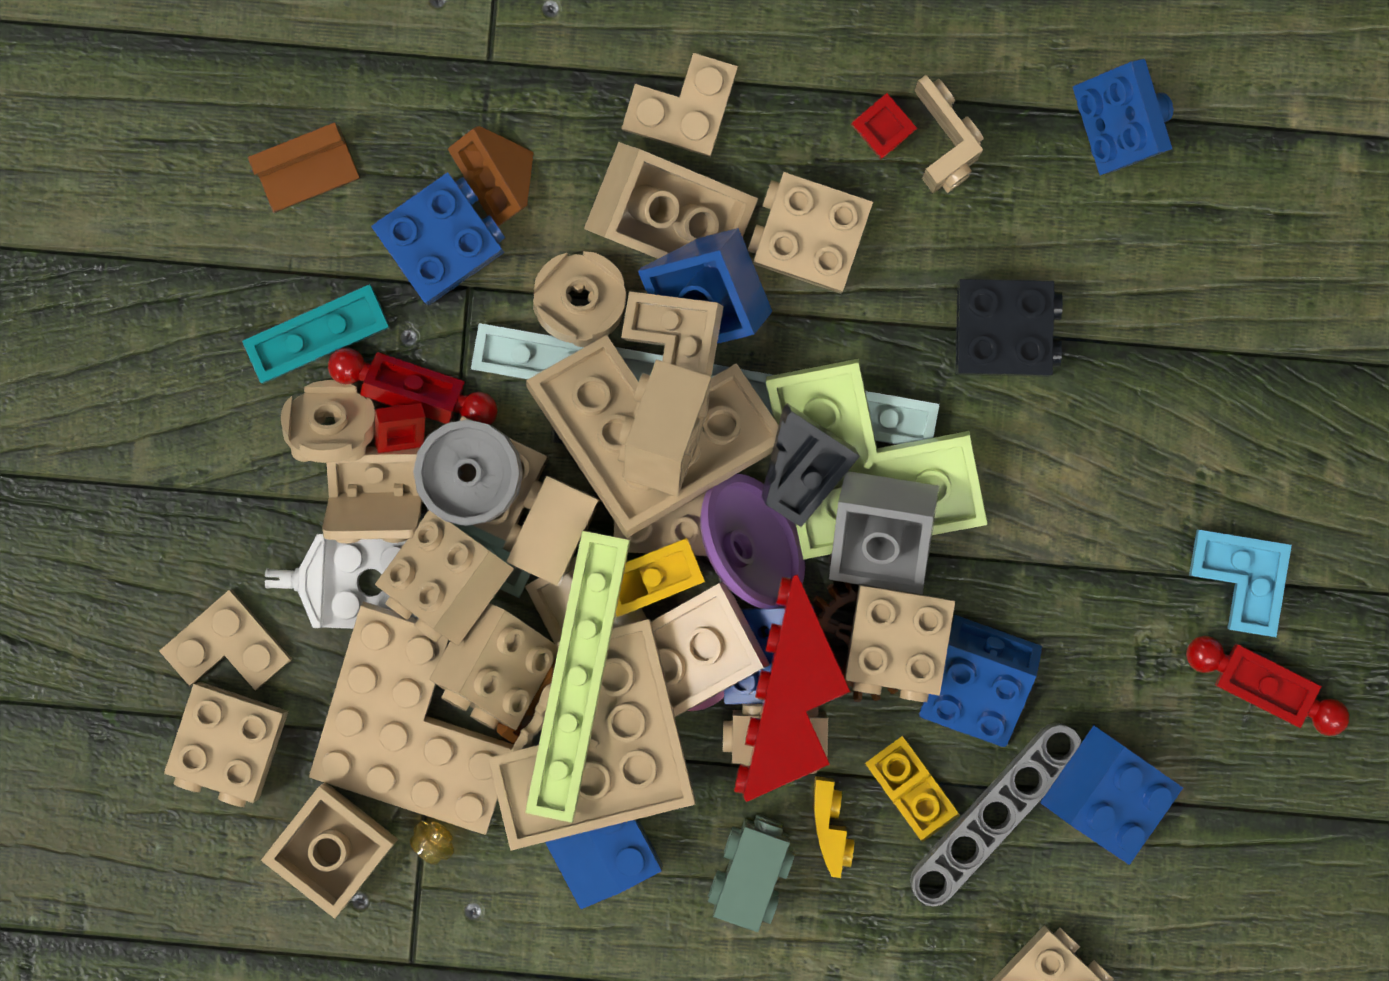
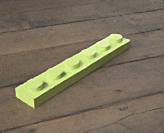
[525,531,630,823]

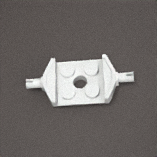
[265,534,419,629]

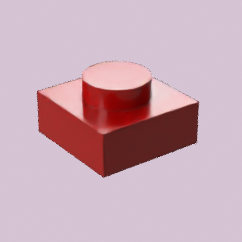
[851,93,917,160]
[374,403,425,453]

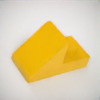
[616,538,705,617]

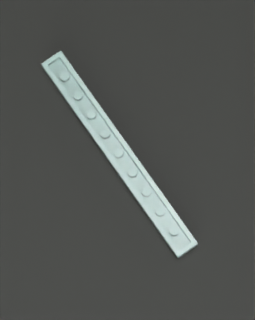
[471,323,939,445]

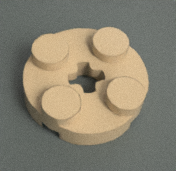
[533,251,626,347]
[281,380,375,463]

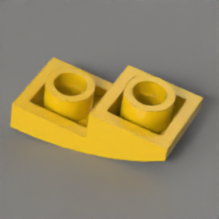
[865,736,960,842]
[814,776,854,878]

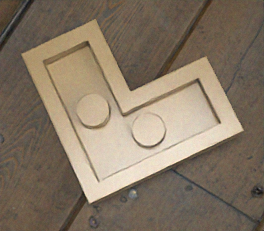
[621,53,738,157]
[621,291,724,376]
[159,589,292,690]

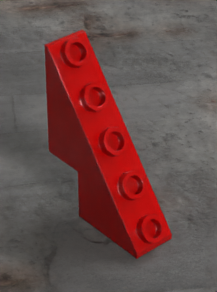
[734,574,850,802]

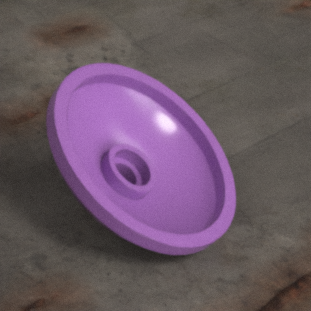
[700,474,805,609]

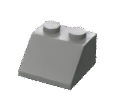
[829,471,939,594]

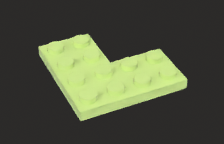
[766,359,988,560]

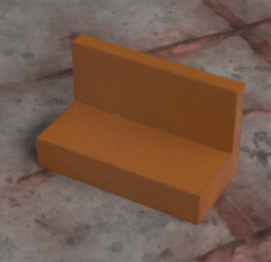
[248,122,360,213]

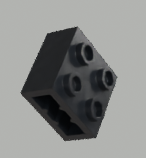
[955,279,1063,377]

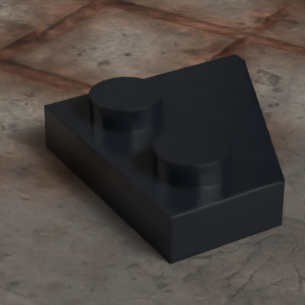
[762,403,860,527]

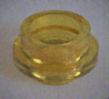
[410,821,454,865]

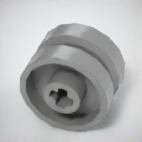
[413,420,523,526]

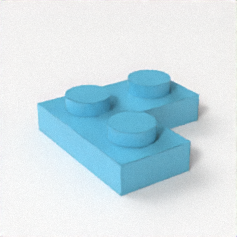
[1189,530,1292,637]

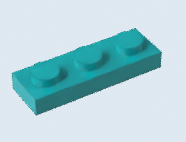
[242,284,390,384]

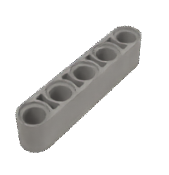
[910,722,1081,906]

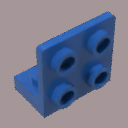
[919,615,1042,747]

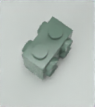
[708,815,795,932]

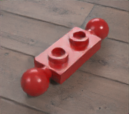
[328,347,498,425]
[1186,636,1350,736]

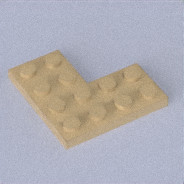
[526,335,779,538]
[525,556,770,717]
[309,601,514,835]
[488,619,696,851]

